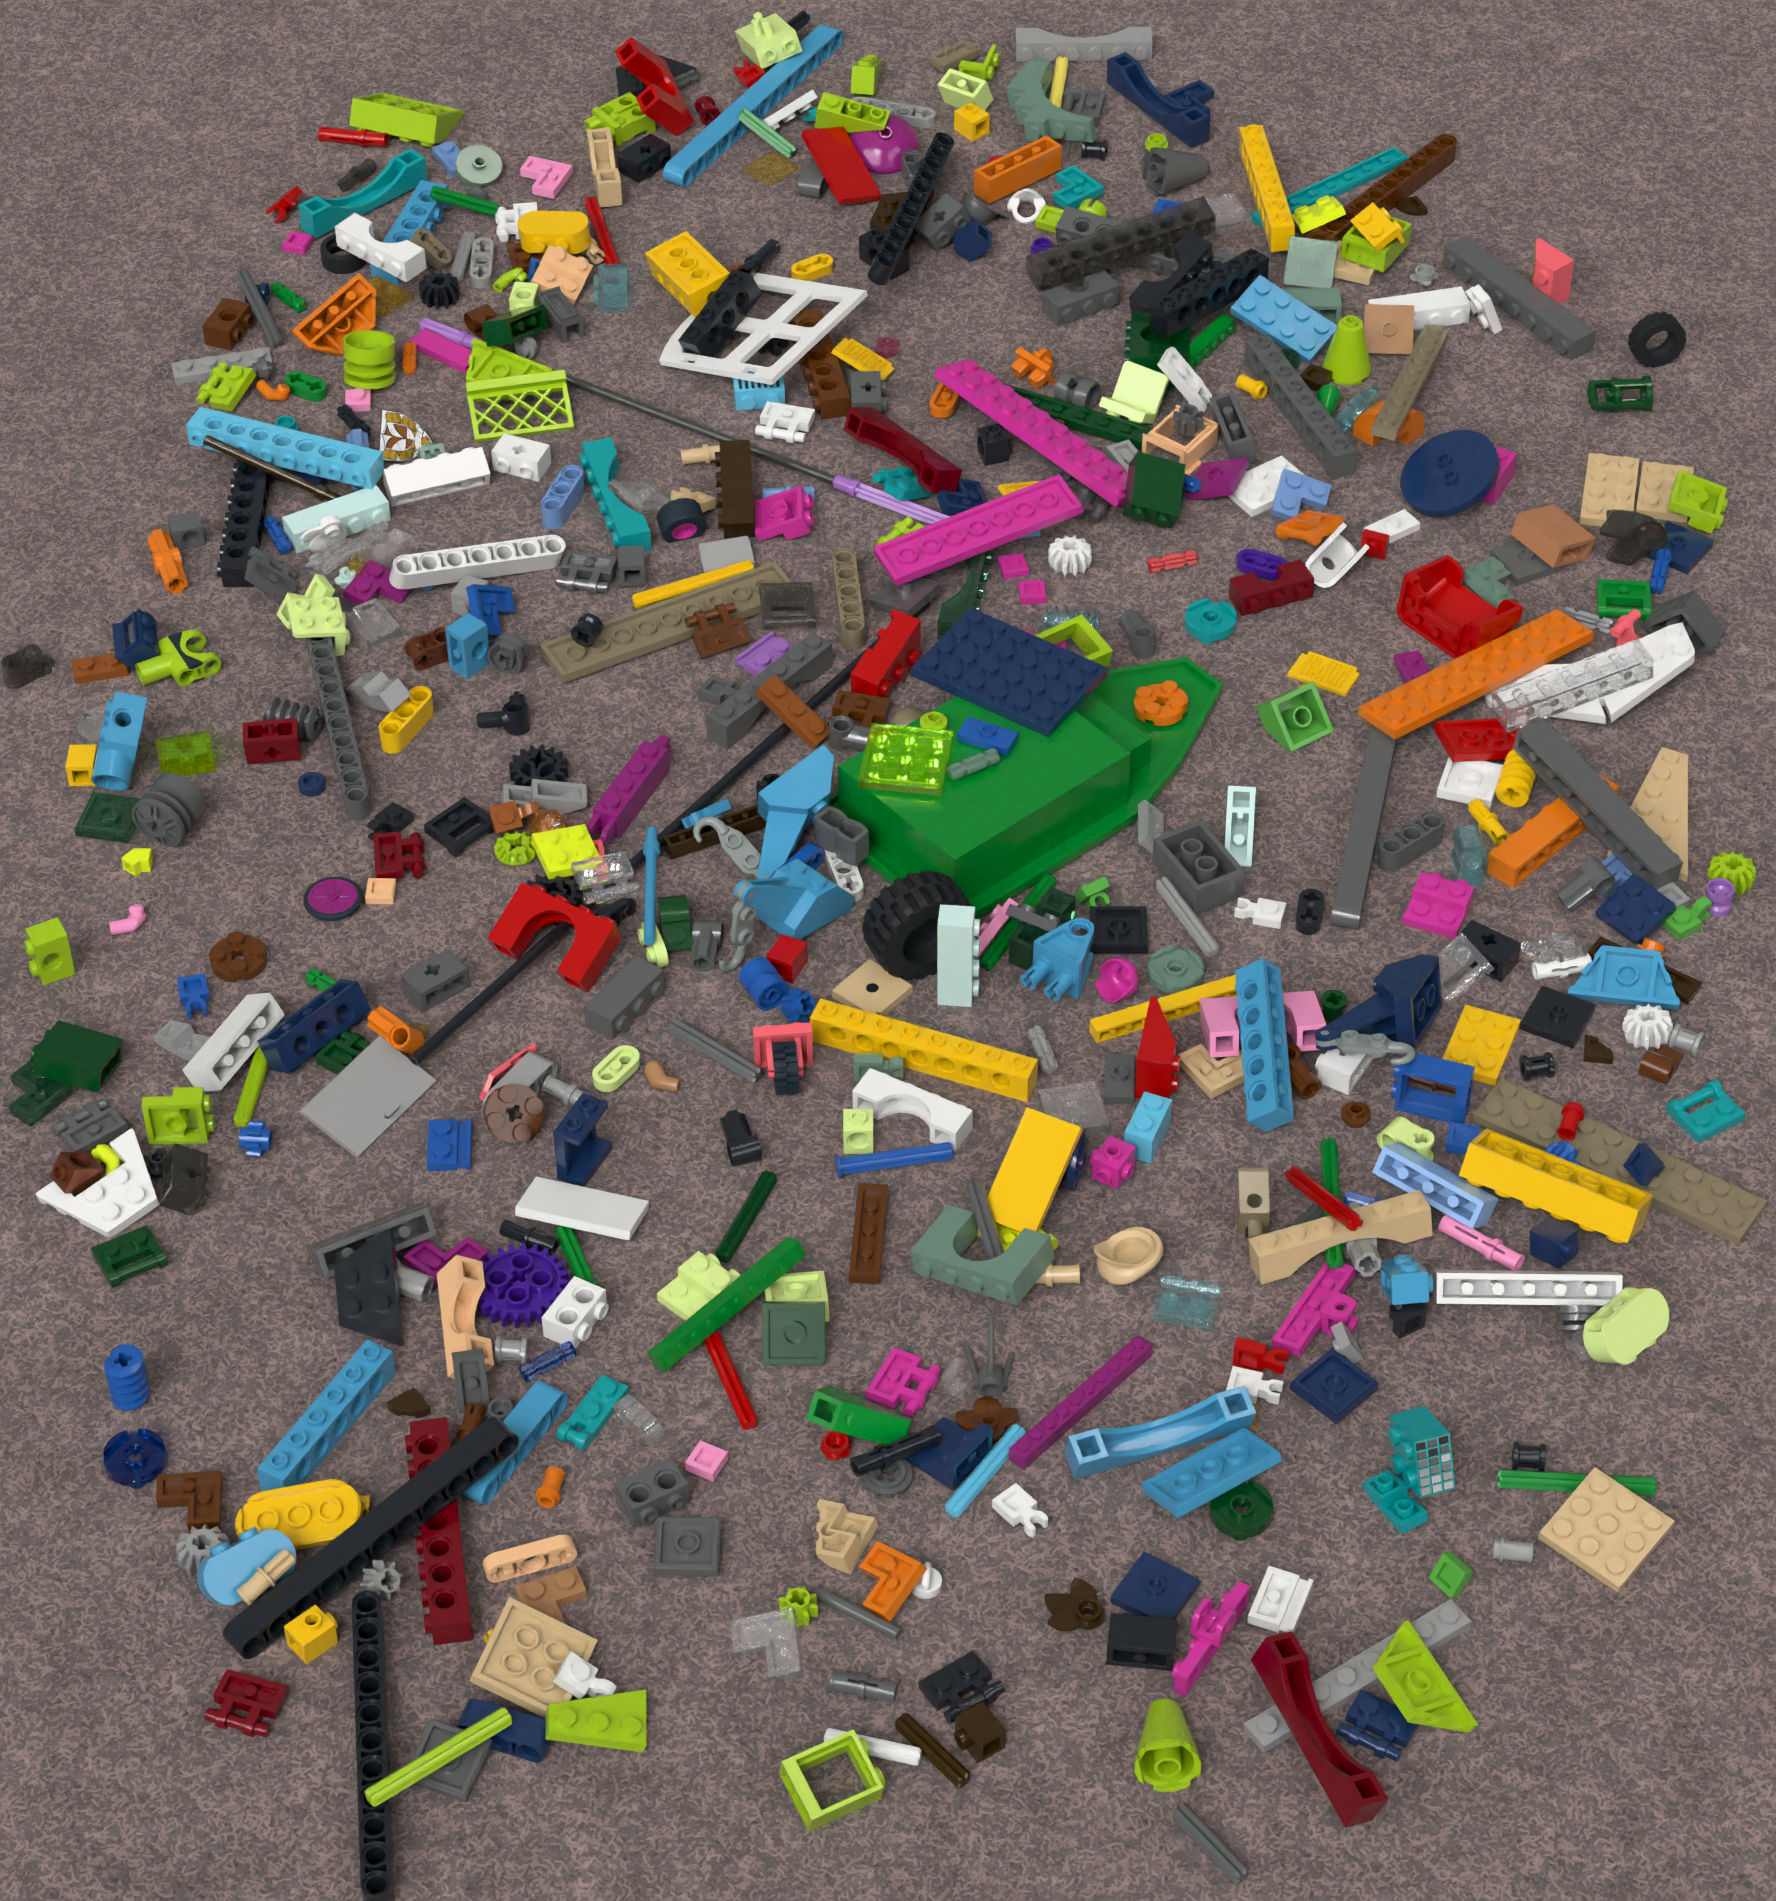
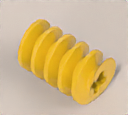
[1495,749,1537,808]

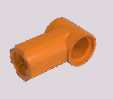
[367,1005,424,1055]

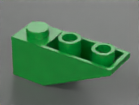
[806,1385,912,1445]

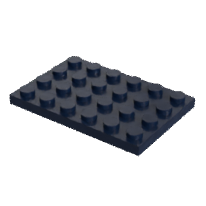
[911,608,1108,737]

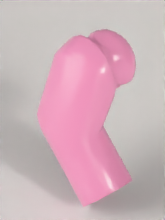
[109,904,146,935]

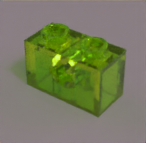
[155,730,216,777]

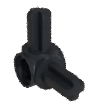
[477,691,530,735]

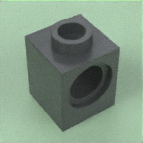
[167,511,208,551]

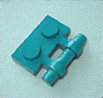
[872,466,935,502]

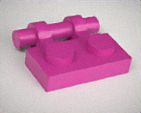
[866,1347,941,1417]

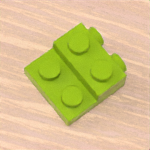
[1667,470,1728,534]
[141,1087,215,1144]

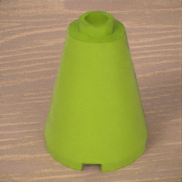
[1322,315,1372,385]
[1134,1699,1201,1792]

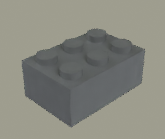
[1152,820,1245,914]

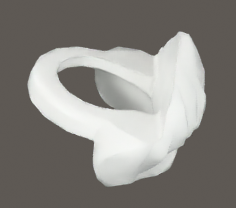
[1007,188,1046,224]

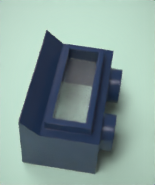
[112,609,159,671]

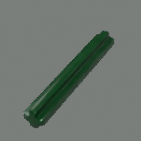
[715,1170,777,1263]

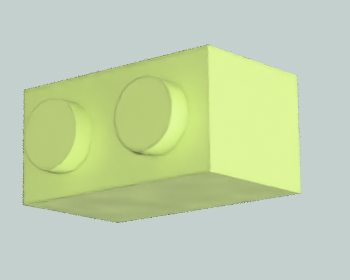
[937,68,993,111]

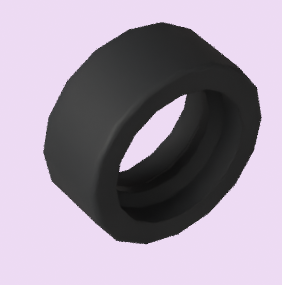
[320,234,366,274]

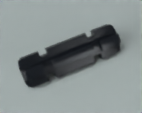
[337,404,371,437]

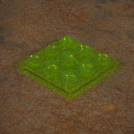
[858,723,953,796]

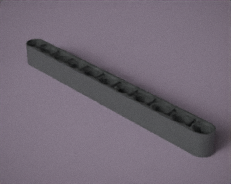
[305,637,370,821]
[1330,724,1398,930]

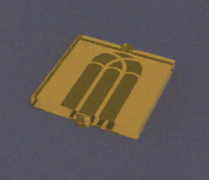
[743,151,799,186]

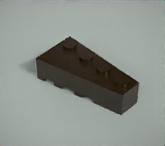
[715,440,755,539]

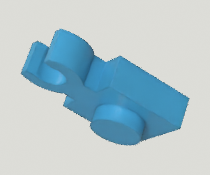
[681,799,732,829]

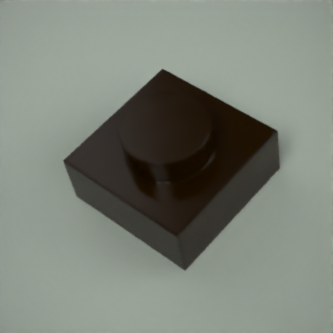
[1300,363,1333,391]

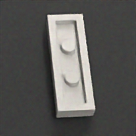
[763,90,817,130]

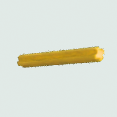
[632,560,754,609]

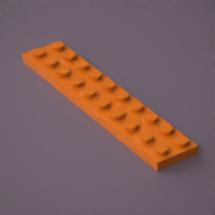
[1358,609,1594,740]

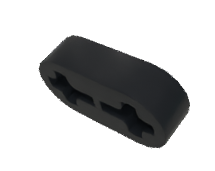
[1295,889,1324,935]

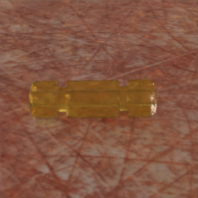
[348,551,364,574]

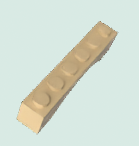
[1248,1190,1433,1285]

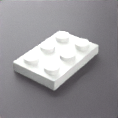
[1228,455,1304,517]

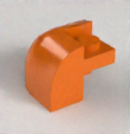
[1353,399,1424,446]

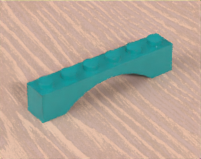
[298,148,428,239]
[579,437,651,551]

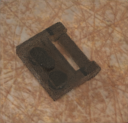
[759,582,817,630]

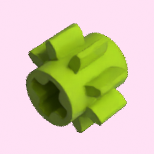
[779,1586,818,1628]

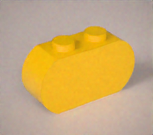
[517,210,591,254]

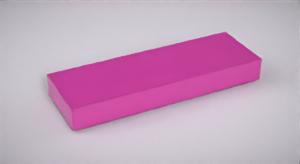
[409,328,472,374]

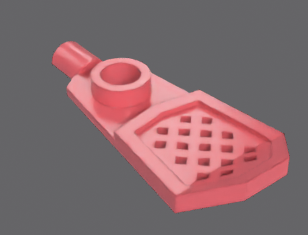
[479,1043,537,1101]

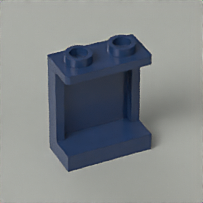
[553,1093,613,1187]

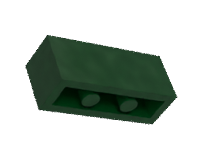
[482,304,549,347]

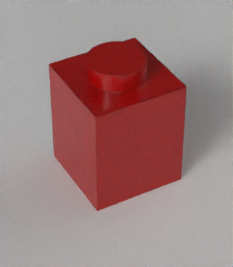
[766,934,808,984]

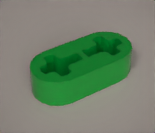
[285,371,328,402]

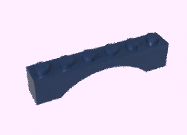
[1106,52,1210,147]

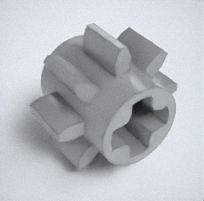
[361,1560,403,1600]

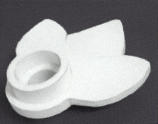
[299,515,347,553]

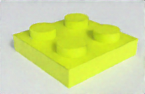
[1291,196,1346,234]
[531,824,603,879]

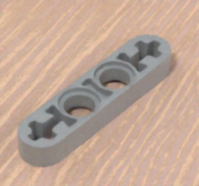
[850,97,936,128]

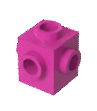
[1090,1135,1136,1189]

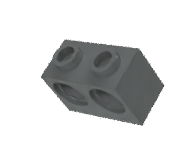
[614,1458,690,1529]

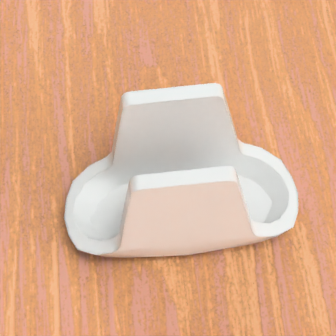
[1306,522,1370,588]

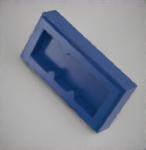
[957,717,1019,756]

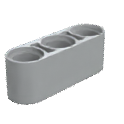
[483,1051,558,1122]

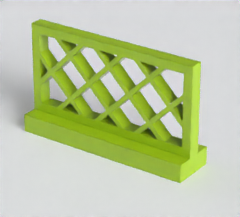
[466,369,574,442]

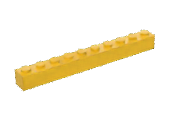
[1089,975,1237,1043]

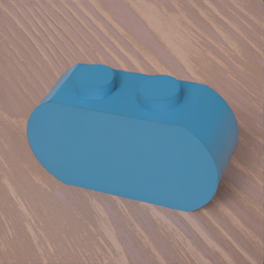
[197,1526,296,1605]

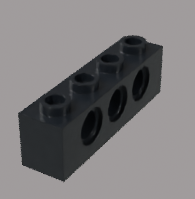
[678,269,762,358]

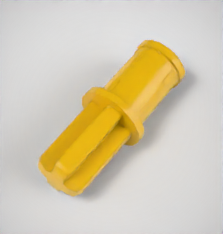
[1468,798,1510,846]

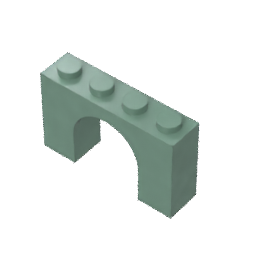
[910,1204,1055,1305]

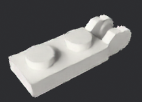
[1157,347,1212,412]

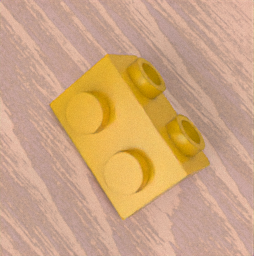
[1350,203,1405,252]

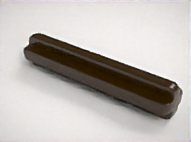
[895,1713,971,1788]

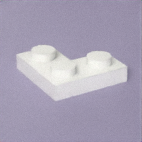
[1465,284,1502,334]

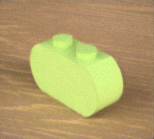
[1583,1287,1669,1365]

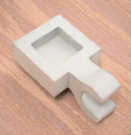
[553,1651,616,1699]

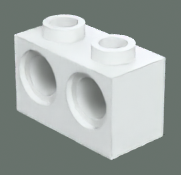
[542,1276,608,1350]

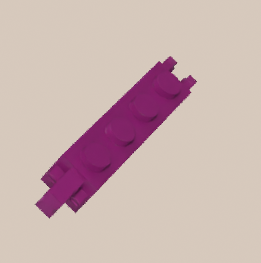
[586,735,671,843]

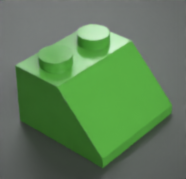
[1255,681,1334,752]

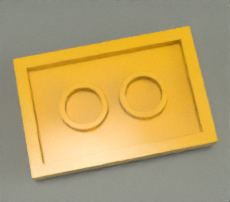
[1442,1004,1521,1086]

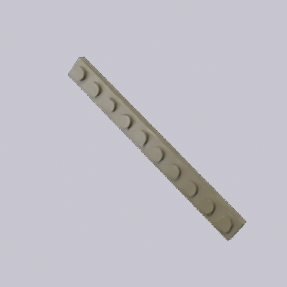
[1370,324,1449,441]

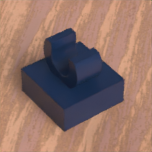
[1623,1143,1665,1186]

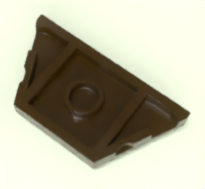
[870,189,934,249]

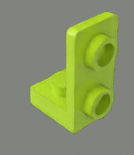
[959,44,1000,83]

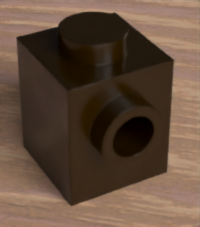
[953,1702,1006,1764]

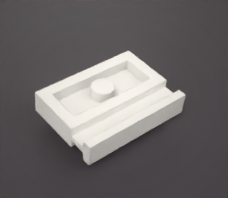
[1247,1566,1314,1633]

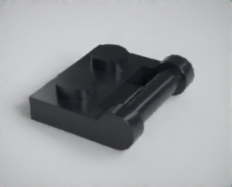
[424,797,494,857]

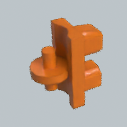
[1011,347,1056,389]

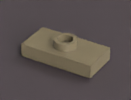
[929,40,979,73]

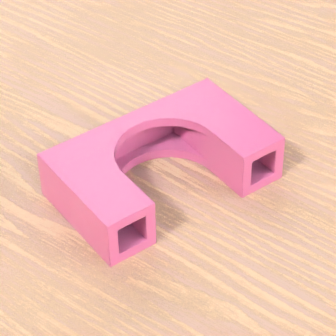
[1200,991,1326,1058]

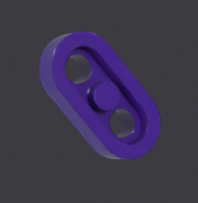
[1236,549,1287,580]

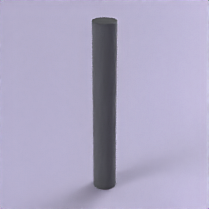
[813,1586,902,1640]

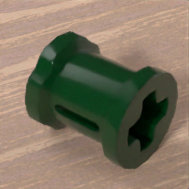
[1321,990,1347,1025]

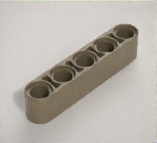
[832,547,865,650]

